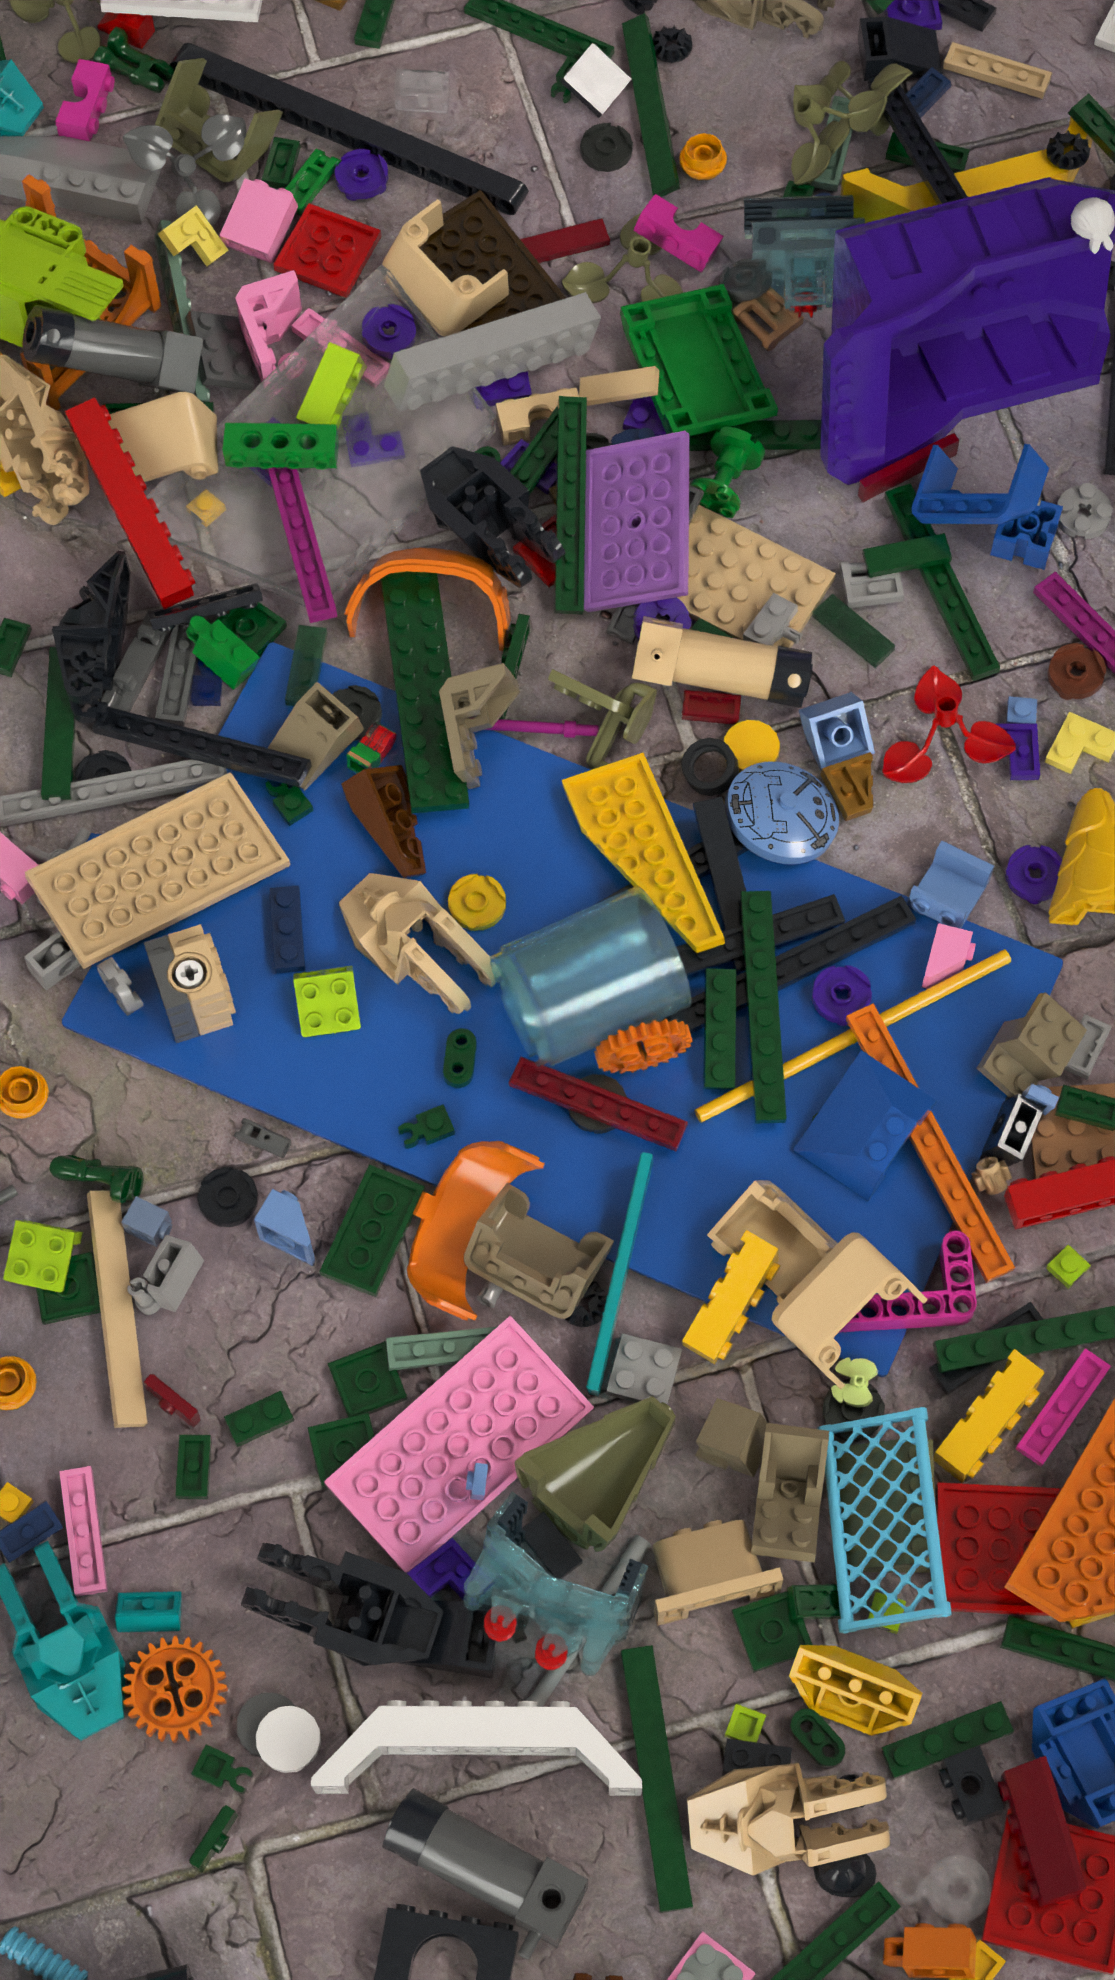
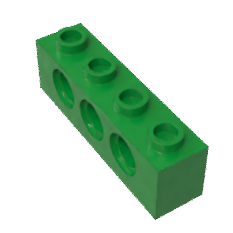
[222,423,339,470]

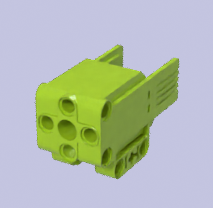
[0,206,124,348]

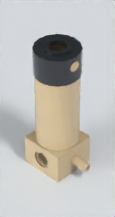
[632,616,813,708]

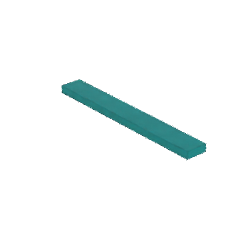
[586,1152,653,1397]

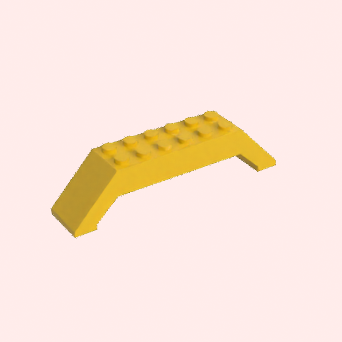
[840,117,1092,223]

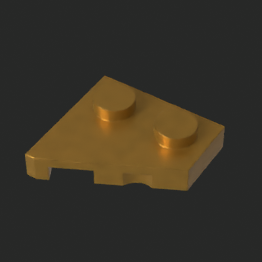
[820,752,873,821]

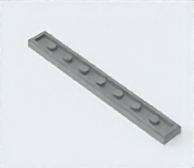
[0,759,227,827]

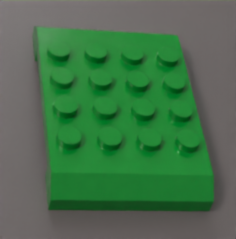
[620,284,778,436]

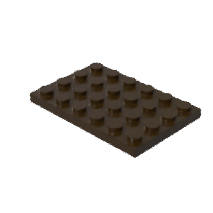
[419,190,566,332]

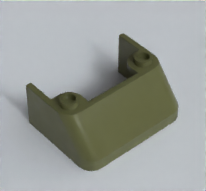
[155,58,283,182]

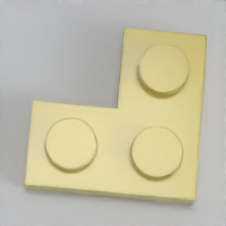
[158,205,229,267]
[1045,712,1115,774]

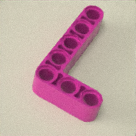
[840,1231,977,1332]

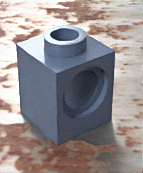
[121,1196,172,1247]

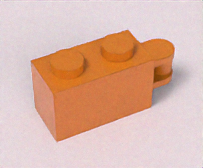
[883,1923,977,1979]

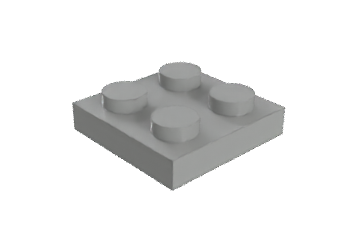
[606,1333,682,1405]

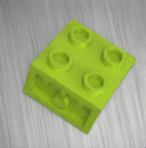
[293,965,361,1037]
[3,1220,83,1292]

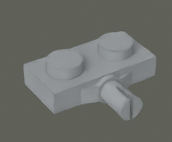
[743,593,803,646]

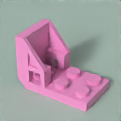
[235,270,302,394]

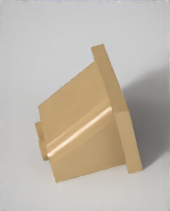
[653,1520,783,1626]

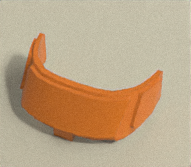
[345,547,511,651]
[406,1141,545,1321]

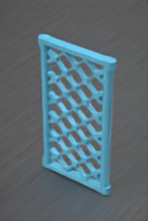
[817,1407,952,1634]

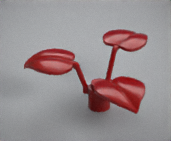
[882,665,1016,783]

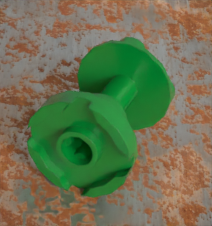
[689,426,765,518]

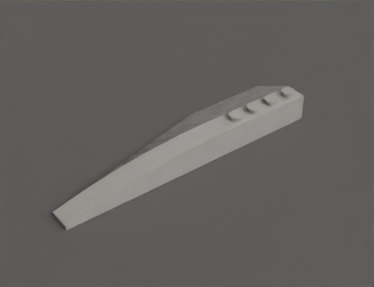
[0,136,162,224]

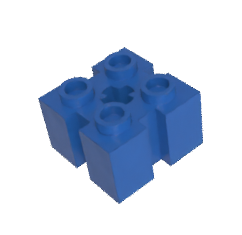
[990,500,1063,570]

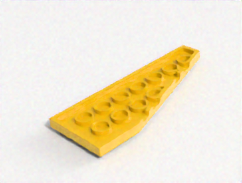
[562,753,725,953]

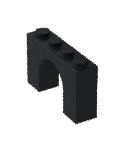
[374,1904,519,1980]

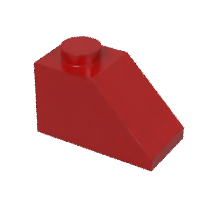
[97,12,155,50]

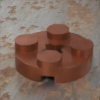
[1047,643,1106,700]

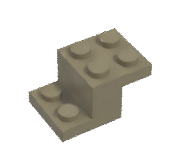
[976,992,1087,1098]

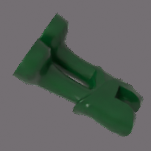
[93,27,175,93]
[49,1155,144,1204]

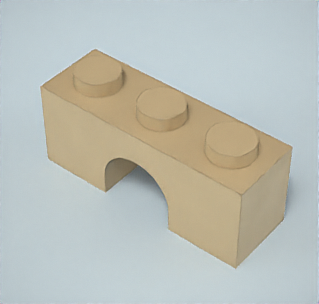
[496,388,579,446]

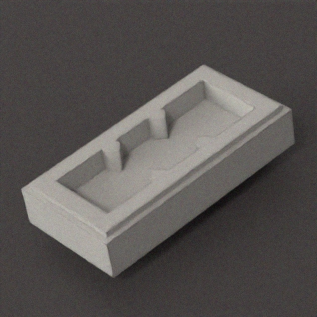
[1064,1014,1112,1080]

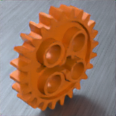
[594,1019,693,1074]
[122,1635,228,1743]

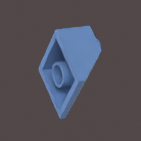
[799,692,875,770]
[254,1189,315,1266]

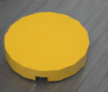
[723,720,780,773]
[448,874,506,931]

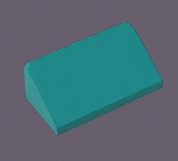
[115,1591,182,1632]

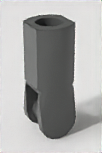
[234,1118,291,1158]

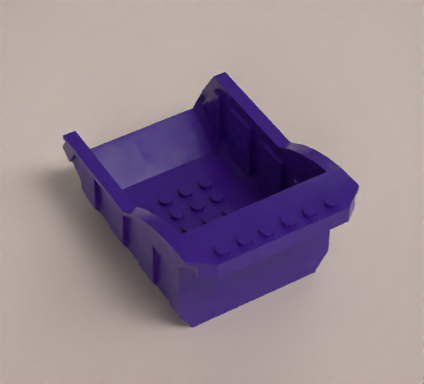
[820,177,1115,485]

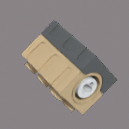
[144,924,236,1043]

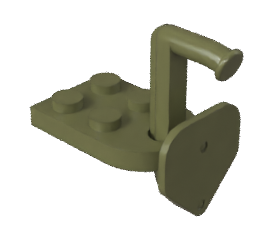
[548,669,657,769]

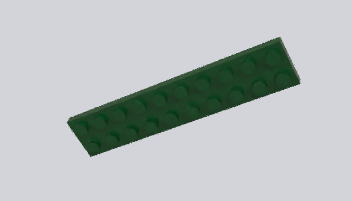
[380,571,469,814]

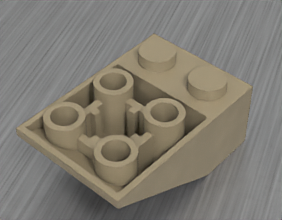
[268,682,364,791]

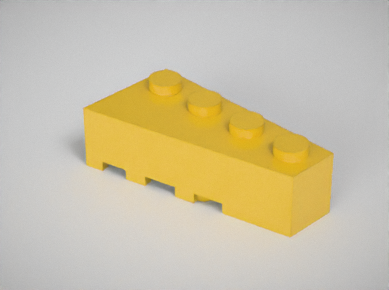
[682,1230,781,1365]
[933,1349,1045,1483]

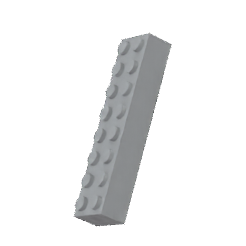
[384,292,601,412]

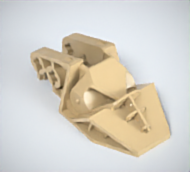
[0,355,90,525]
[339,873,501,1014]
[687,1763,890,1876]

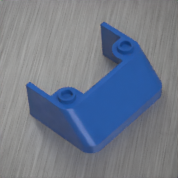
[912,444,1049,524]

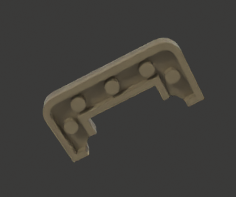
[464,1183,614,1319]

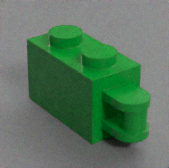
[186,616,260,690]

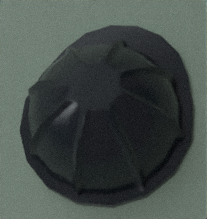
[813,1854,877,1897]

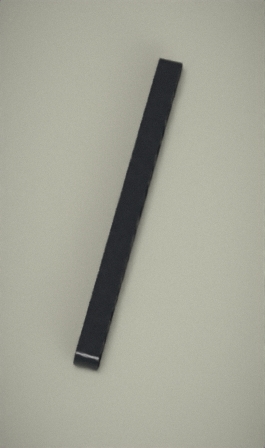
[170,43,529,215]

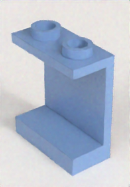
[907,841,994,929]

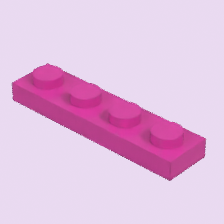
[1016,1348,1111,1467]

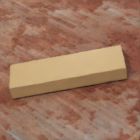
[579,366,659,406]

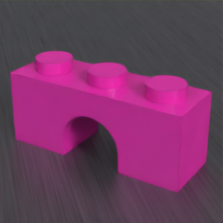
[55,59,115,141]
[633,194,724,273]

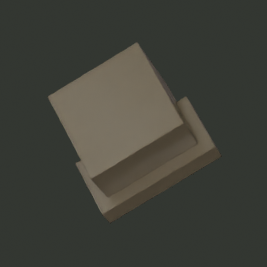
[695,1398,767,1477]

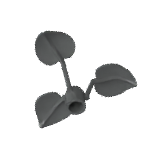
[123,114,246,227]

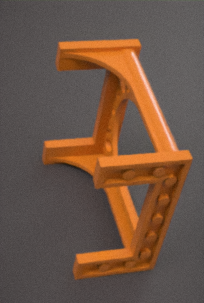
[0,174,161,411]

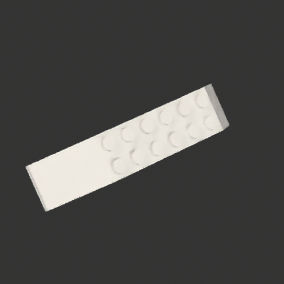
[311,1700,642,1796]

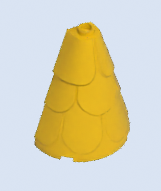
[1049,788,1115,925]

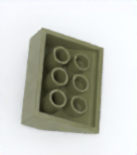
[835,1439,935,1573]

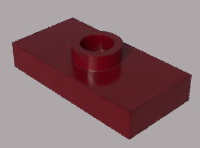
[682,690,741,725]
[144,1374,201,1428]

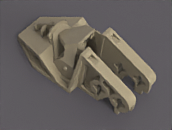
[692,0,836,39]

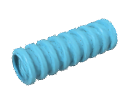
[0,1926,88,1980]

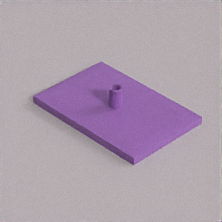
[584,431,689,612]

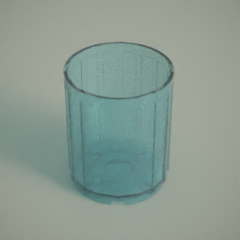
[490,886,692,1067]

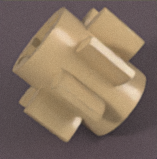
[972,1157,1012,1195]

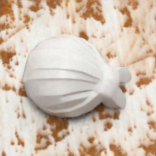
[1071,197,1115,254]

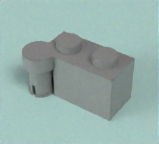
[127,1235,204,1315]

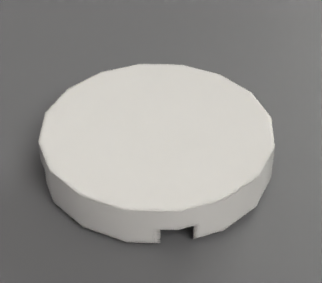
[256,1706,321,1773]

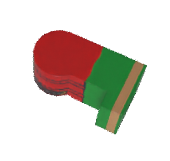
[346,722,397,773]

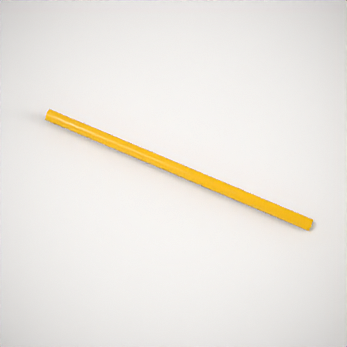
[694,949,1011,1123]

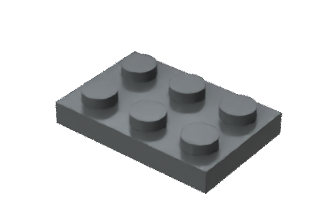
[185,311,255,391]

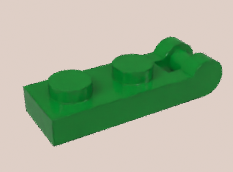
[285,148,341,216]

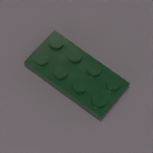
[319,1164,425,1297]

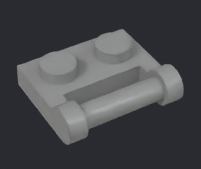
[839,561,904,608]

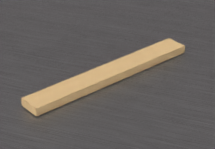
[87,1191,147,1428]

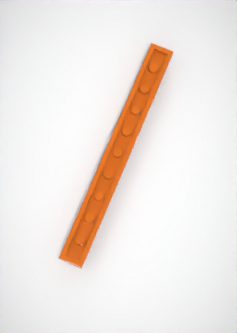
[846,1003,1015,1283]

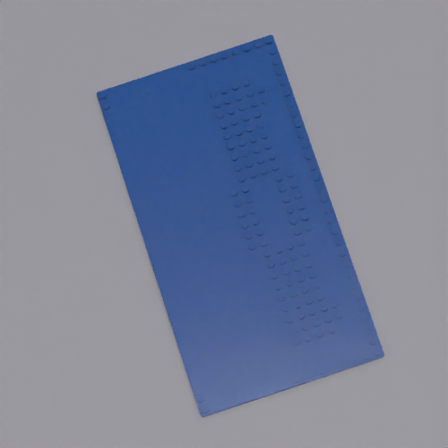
[62,642,1063,1377]

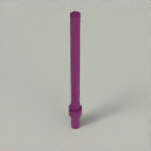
[469,717,599,738]

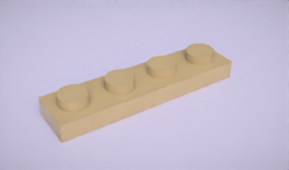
[943,42,1052,99]

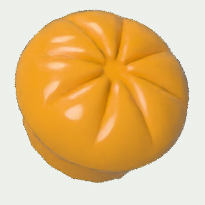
[679,133,727,180]
[0,1066,49,1119]
[0,1356,37,1410]

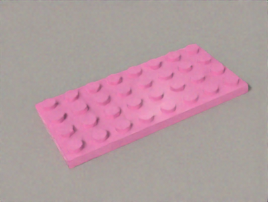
[324,1316,594,1573]

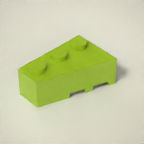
[296,342,367,429]

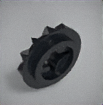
[653,25,693,63]
[1046,130,1091,170]
[565,1282,607,1327]

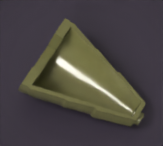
[515,1396,676,1552]

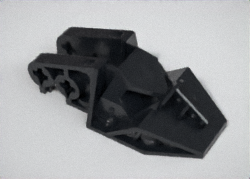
[420,446,565,588]
[52,551,131,724]
[241,1543,443,1667]

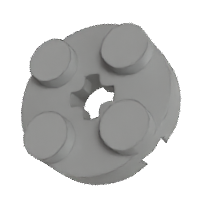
[1057,483,1113,539]
[97,957,144,1016]

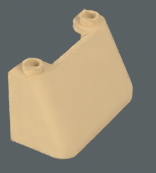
[108,392,218,482]
[707,1180,838,1304]

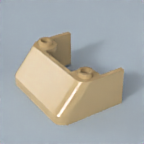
[382,199,509,337]
[772,1233,928,1389]

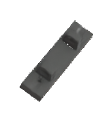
[100,610,172,712]

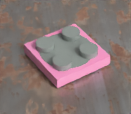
[667,1931,756,1980]

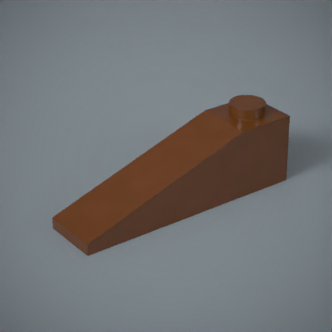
[341,765,426,878]

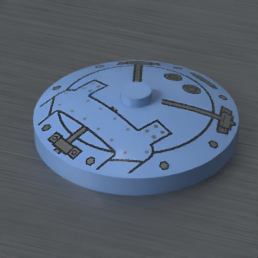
[724,762,839,864]

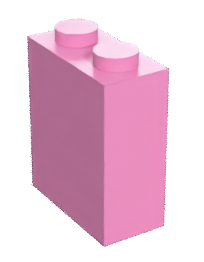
[219,178,298,264]

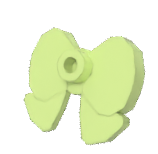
[831,1357,878,1408]

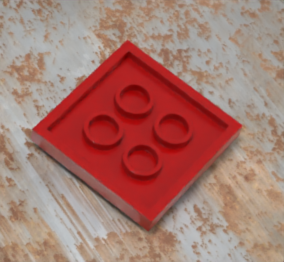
[273,203,382,298]

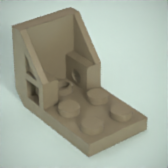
[439,663,520,789]
[751,1423,829,1563]

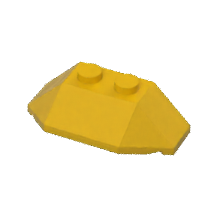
[789,1645,923,1736]

